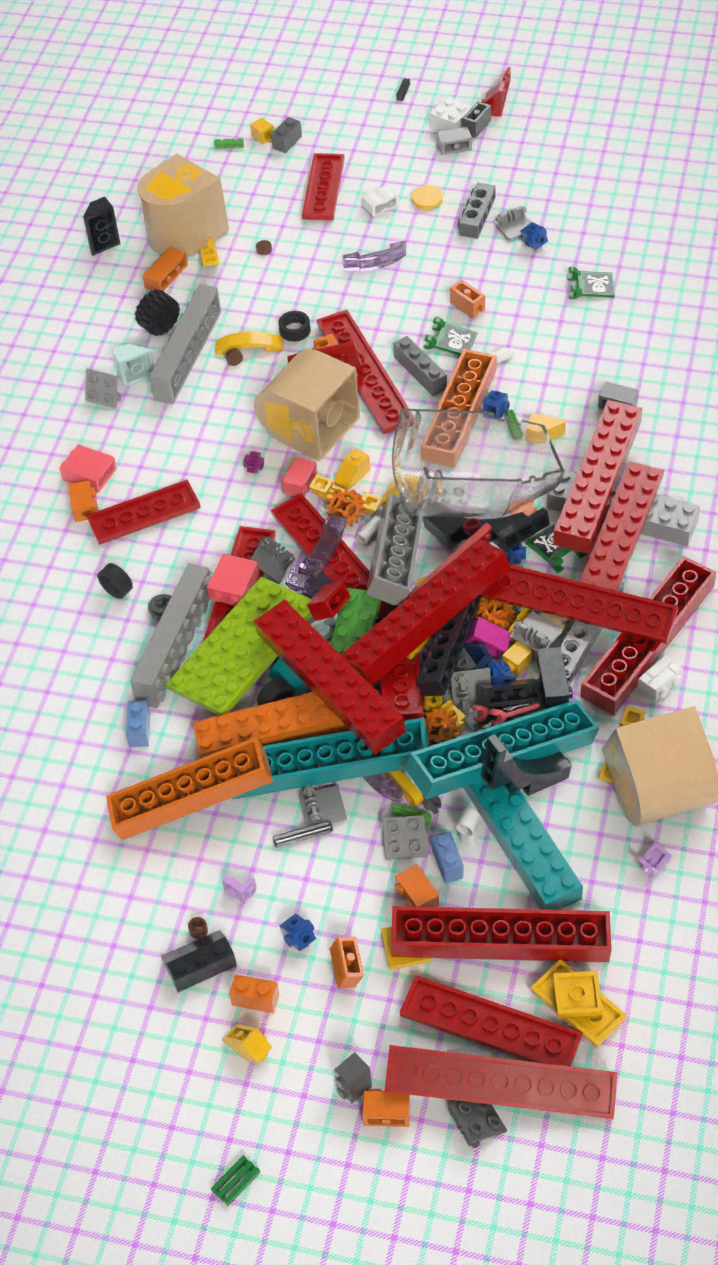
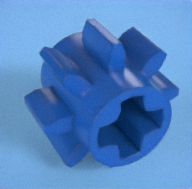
[505,543,526,564]

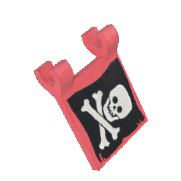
[472,702,540,725]

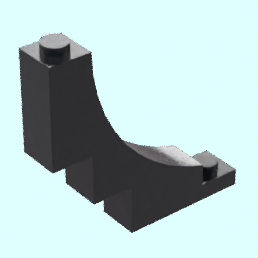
[422,505,550,552]
[481,734,572,796]

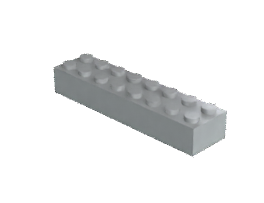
[149,284,221,404]
[546,468,700,547]
[366,493,424,606]
[130,563,212,708]

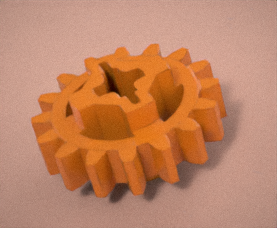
[325,488,366,528]
[476,597,517,631]
[424,709,461,746]

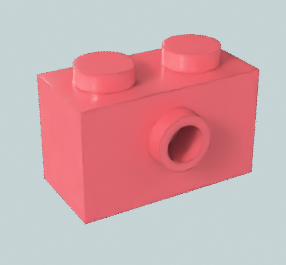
[281,457,317,497]

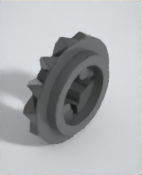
[148,594,172,620]

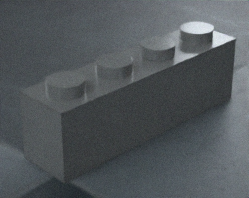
[393,336,447,397]

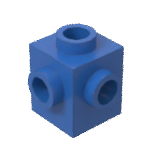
[520,222,548,250]
[483,390,510,420]
[486,660,517,683]
[279,913,316,951]

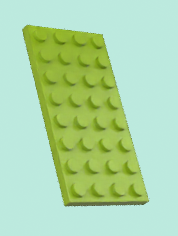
[165,577,312,715]

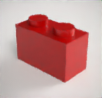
[307,581,351,621]

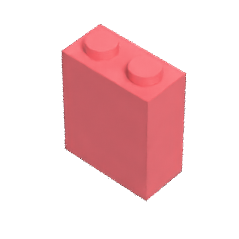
[59,445,117,493]
[207,554,260,606]

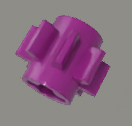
[243,451,264,474]

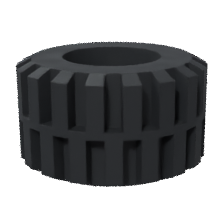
[135,289,180,336]

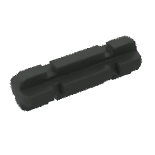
[396,78,411,101]

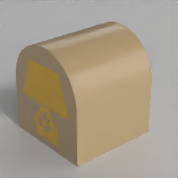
[138,154,229,256]
[254,349,360,462]
[601,706,718,826]

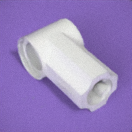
[456,808,481,846]

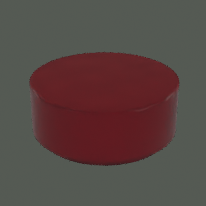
[462,518,482,536]

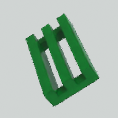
[211,1155,261,1206]

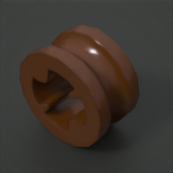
[188,917,208,939]

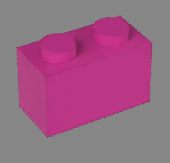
[465,617,511,660]

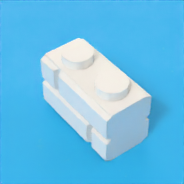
[637,656,682,701]

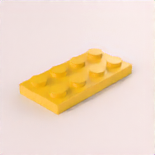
[530,959,627,1048]

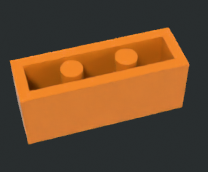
[143,247,188,291]

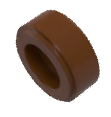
[256,240,272,255]
[225,348,243,366]

